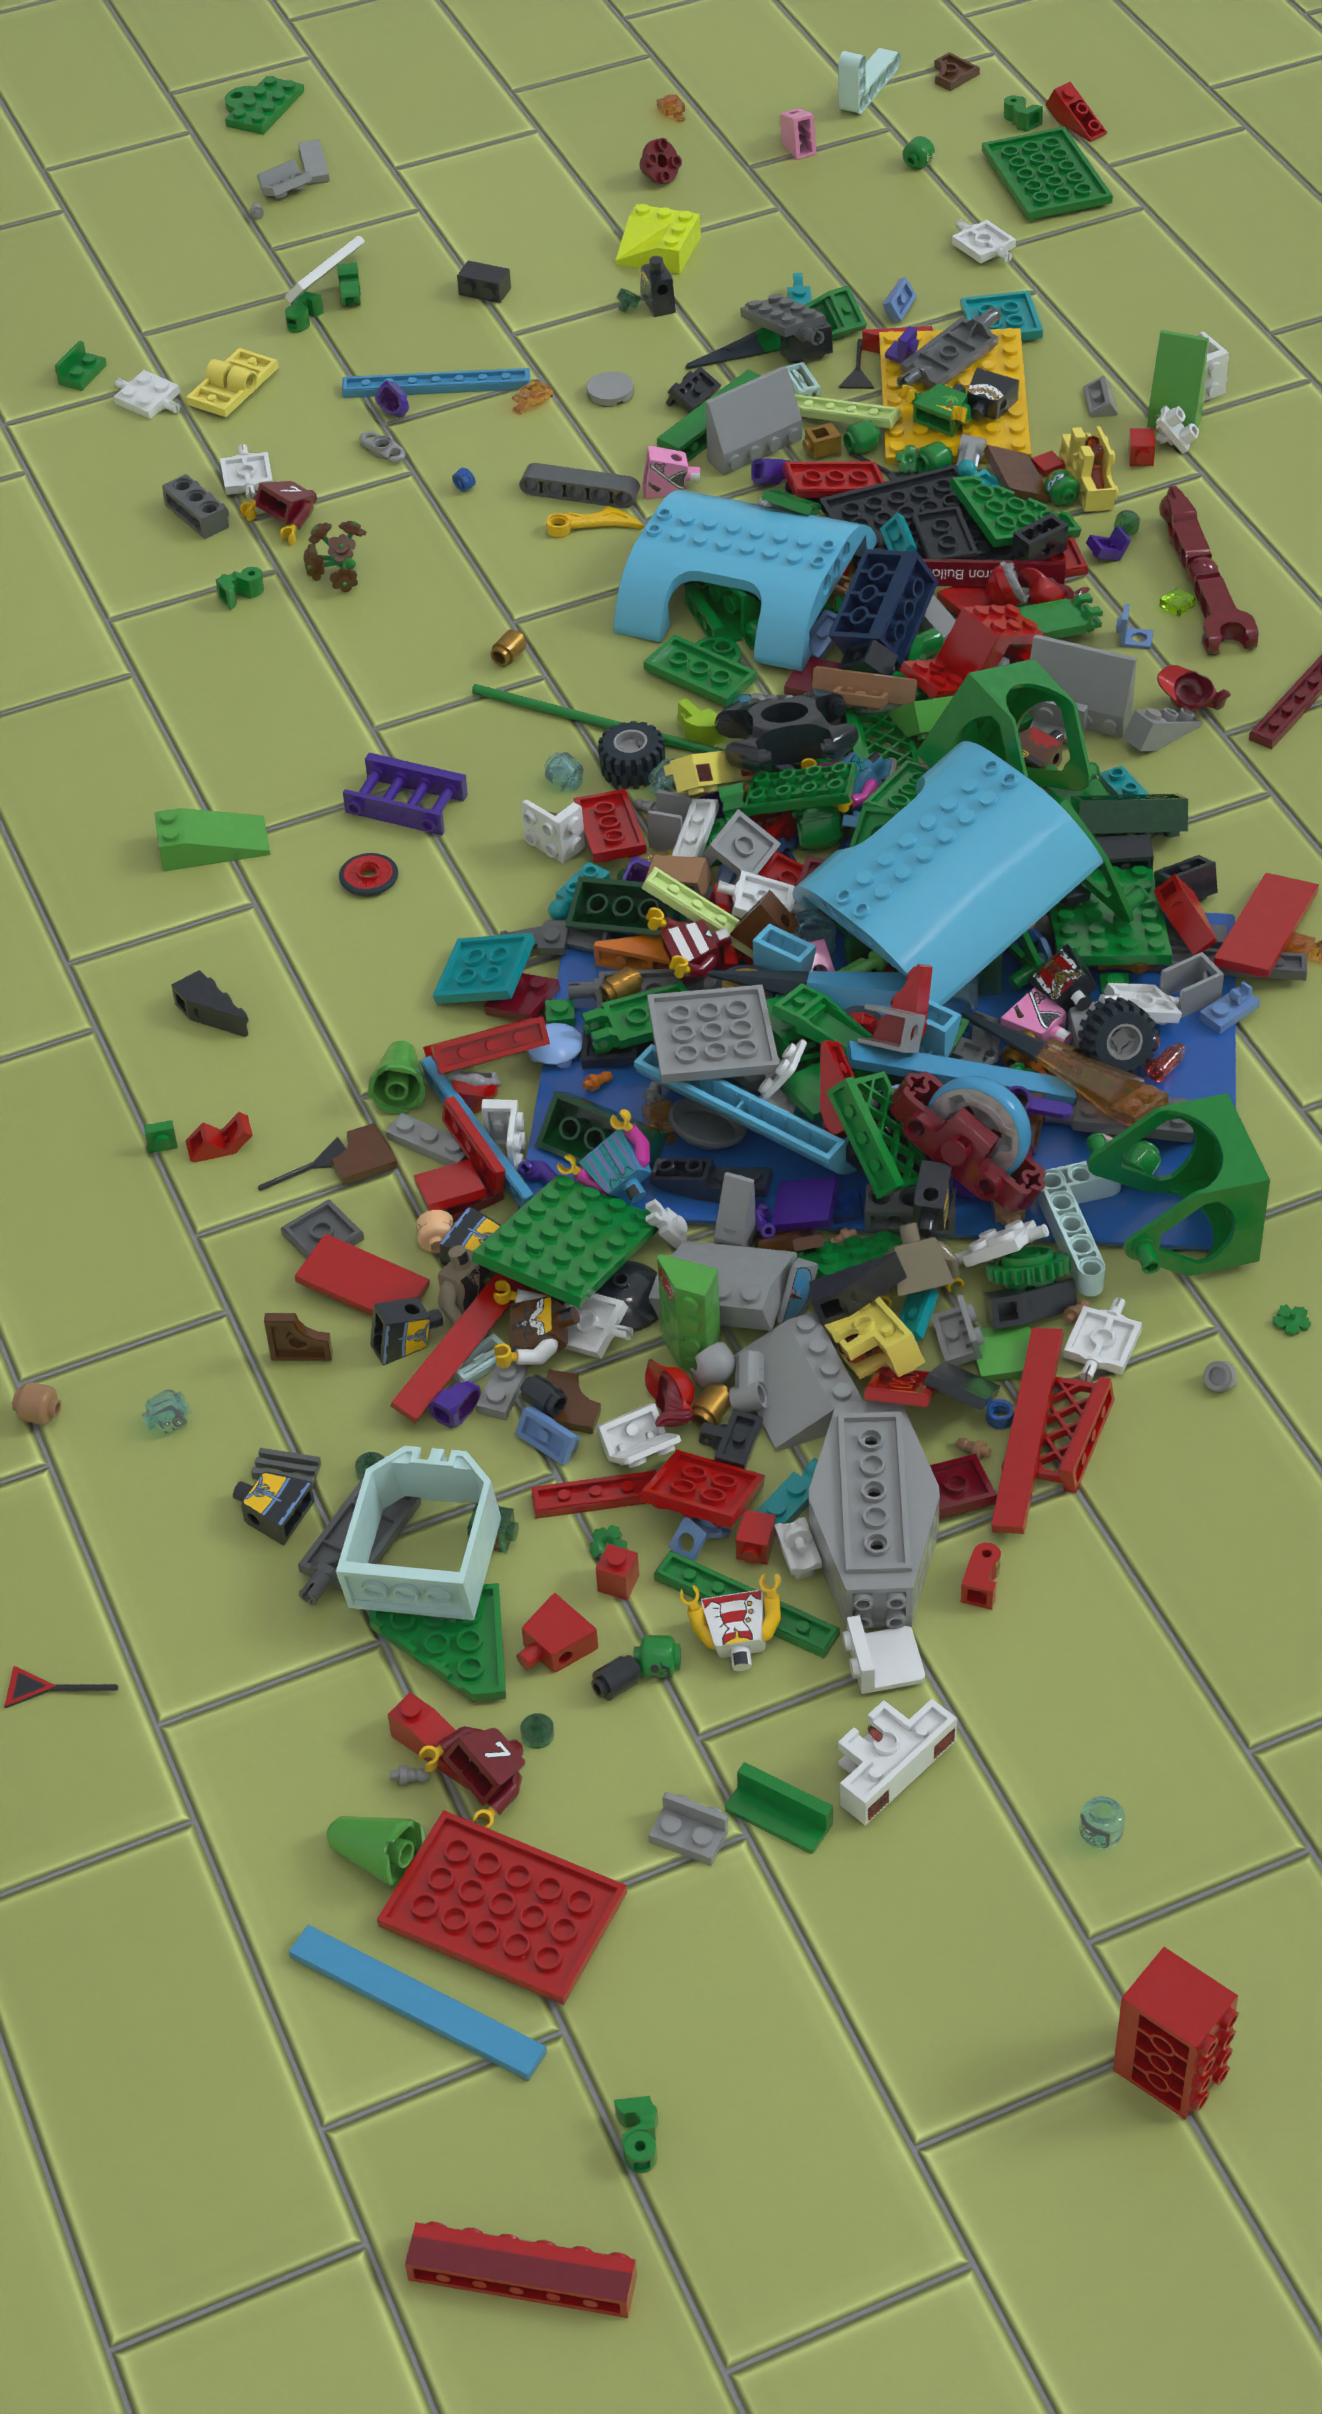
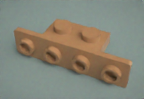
[812,666,917,711]

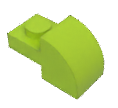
[677,698,725,746]

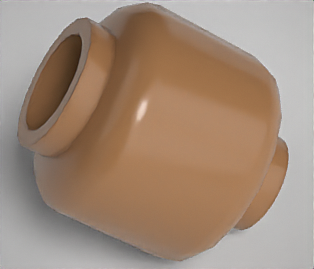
[12,1382,61,1426]

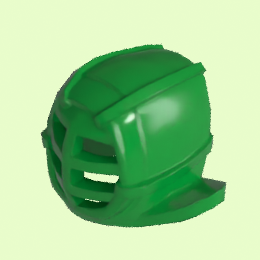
[792,805,846,850]

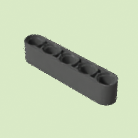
[519,463,640,508]

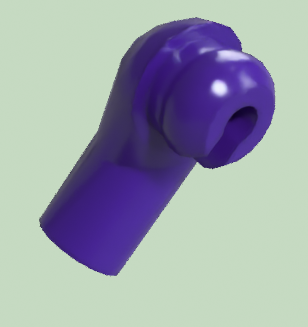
[518,1160,557,1185]
[755,1203,776,1238]

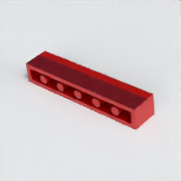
[405,2221,637,2318]

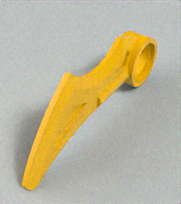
[546,506,644,538]

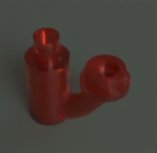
[1144,1035,1186,1082]

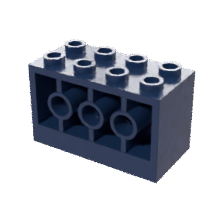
[828,549,939,668]

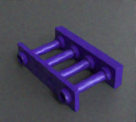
[343,752,468,835]

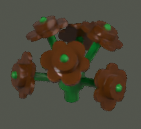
[303,521,367,592]

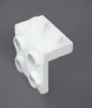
[1197,331,1229,402]
[521,800,586,864]
[758,1039,807,1114]
[482,1099,526,1172]
[595,1403,681,1468]
[842,1615,925,1694]

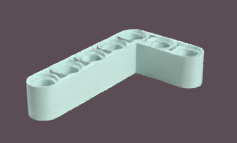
[838,48,901,114]
[1037,1161,1121,1297]

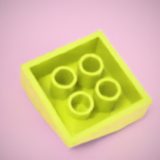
[615,204,701,274]

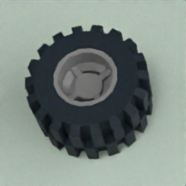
[598,721,666,789]
[1078,997,1158,1076]

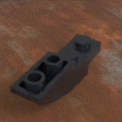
[649,1158,774,1203]

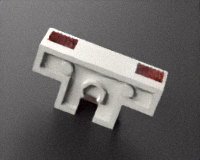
[838,1699,957,1826]

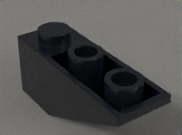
[171,970,249,1037]
[809,1251,907,1326]
[983,1278,1077,1329]

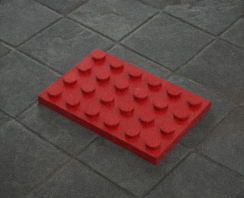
[377,1810,627,2005]

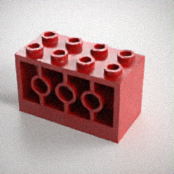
[1113,1947,1239,2120]

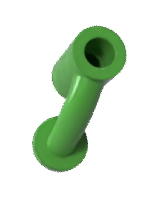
[836,950,888,972]

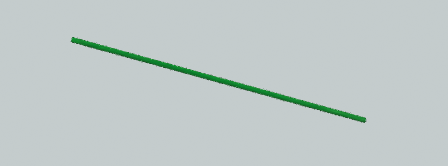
[472,684,799,773]

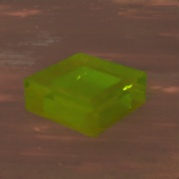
[1159,587,1196,617]

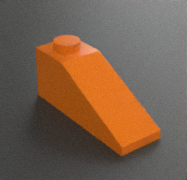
[593,936,670,971]

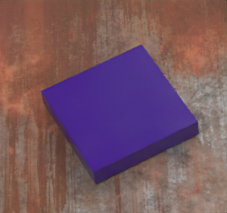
[771,1176,840,1232]

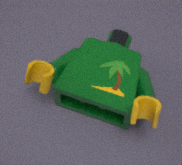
[898,384,971,437]

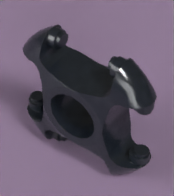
[715,688,859,773]

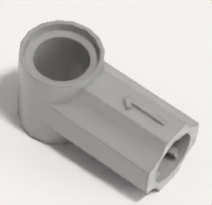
[956,434,986,468]
[729,1350,770,1413]

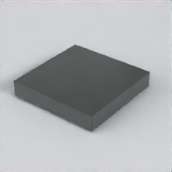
[281,1199,364,1259]

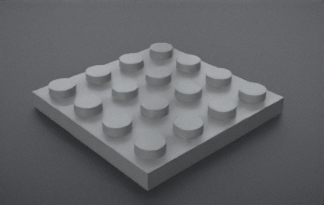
[647,985,779,1083]

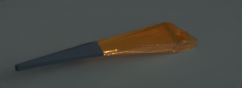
[962,1011,1169,1126]

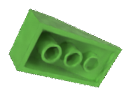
[1147,330,1209,429]
[154,808,270,871]

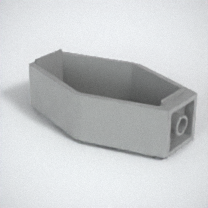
[809,1401,940,1629]

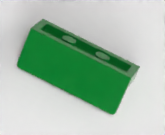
[684,583,742,642]
[725,1762,833,1854]

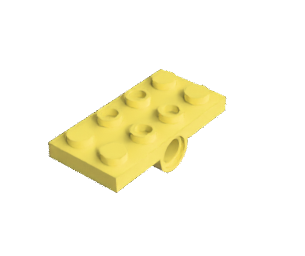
[186,348,279,417]

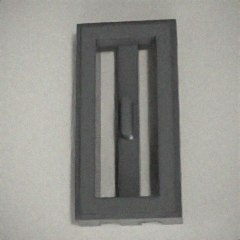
[251,1448,321,1488]

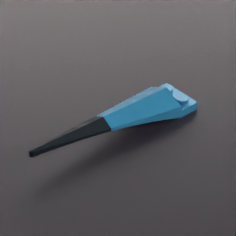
[707,971,907,1016]

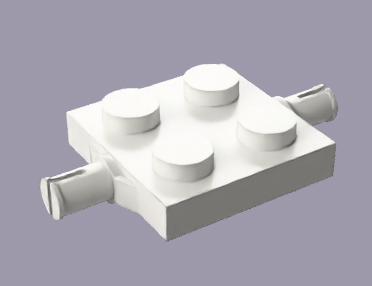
[952,219,1016,264]
[113,370,180,419]
[220,444,273,501]
[716,870,809,918]
[1099,983,1182,1025]
[955,1220,1049,1268]
[563,1293,634,1359]
[1063,1297,1142,1382]

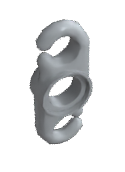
[359,431,406,463]

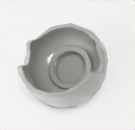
[690,1342,736,1388]

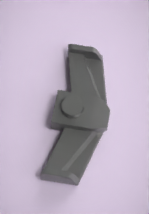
[500,920,611,955]
[952,1010,1001,1066]

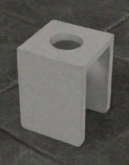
[647,790,691,852]
[1159,952,1224,1018]
[857,1004,926,1053]

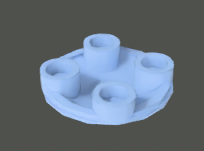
[528,1023,583,1068]

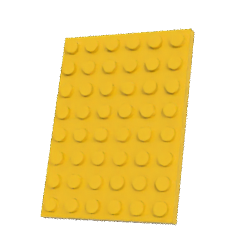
[879,328,1031,465]

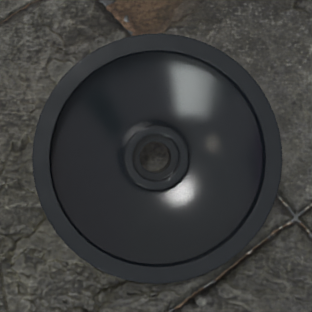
[595,1261,659,1332]

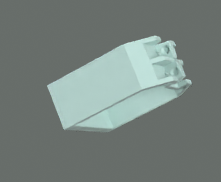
[336,1446,501,1620]

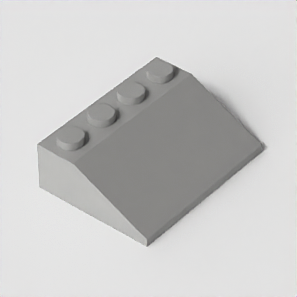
[706,366,802,475]
[1028,634,1137,738]
[649,1241,797,1331]
[734,1311,863,1452]

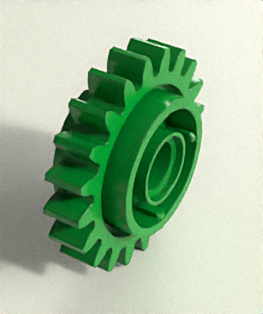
[985,1246,1071,1289]

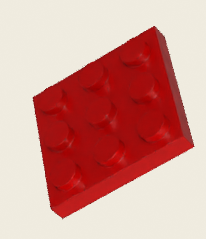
[641,1449,765,1528]

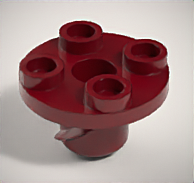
[639,138,682,184]

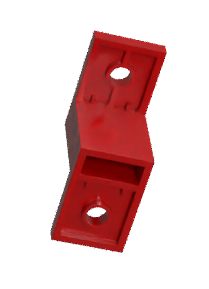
[899,604,1045,699]

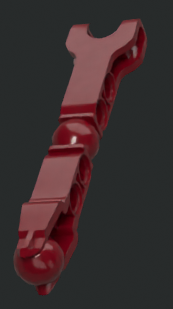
[1159,486,1259,655]

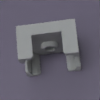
[700,809,781,885]

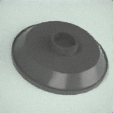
[668,1098,748,1150]

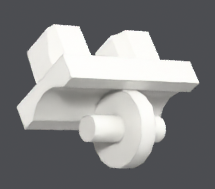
[1156,405,1199,454]
[774,1517,822,1579]

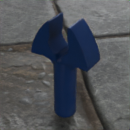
[776,834,799,862]

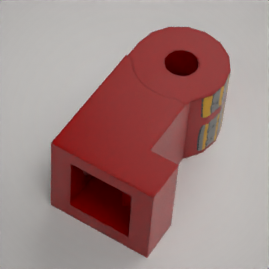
[960,1542,1001,1610]

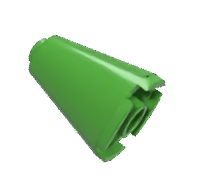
[368,1041,426,1115]
[327,1816,425,1887]

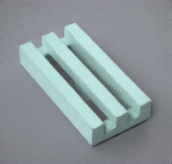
[786,362,821,396]
[453,1334,505,1383]

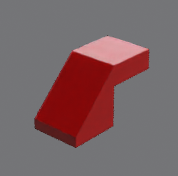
[185,1112,253,1162]

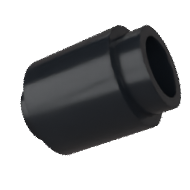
[520,1374,567,1417]
[591,1655,642,1700]

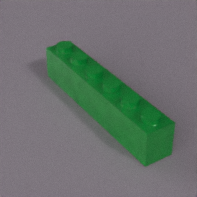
[657,370,761,462]

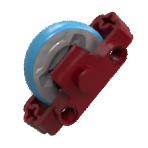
[890,1071,1046,1212]

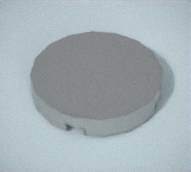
[587,372,634,407]

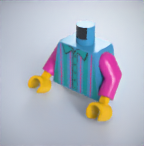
[801,751,886,814]
[557,1109,651,1203]

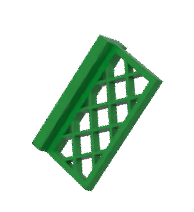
[844,707,920,768]
[826,1071,928,1199]

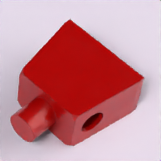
[516,1593,599,1672]

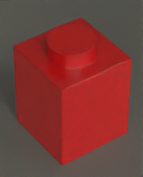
[1128,428,1155,466]
[735,1510,776,1565]
[595,1544,640,1600]

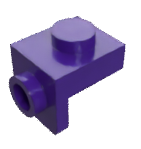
[885,326,919,363]
[1086,526,1131,561]

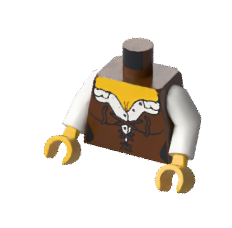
[494,1280,580,1368]

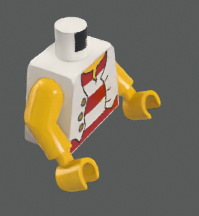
[680,1573,781,1671]

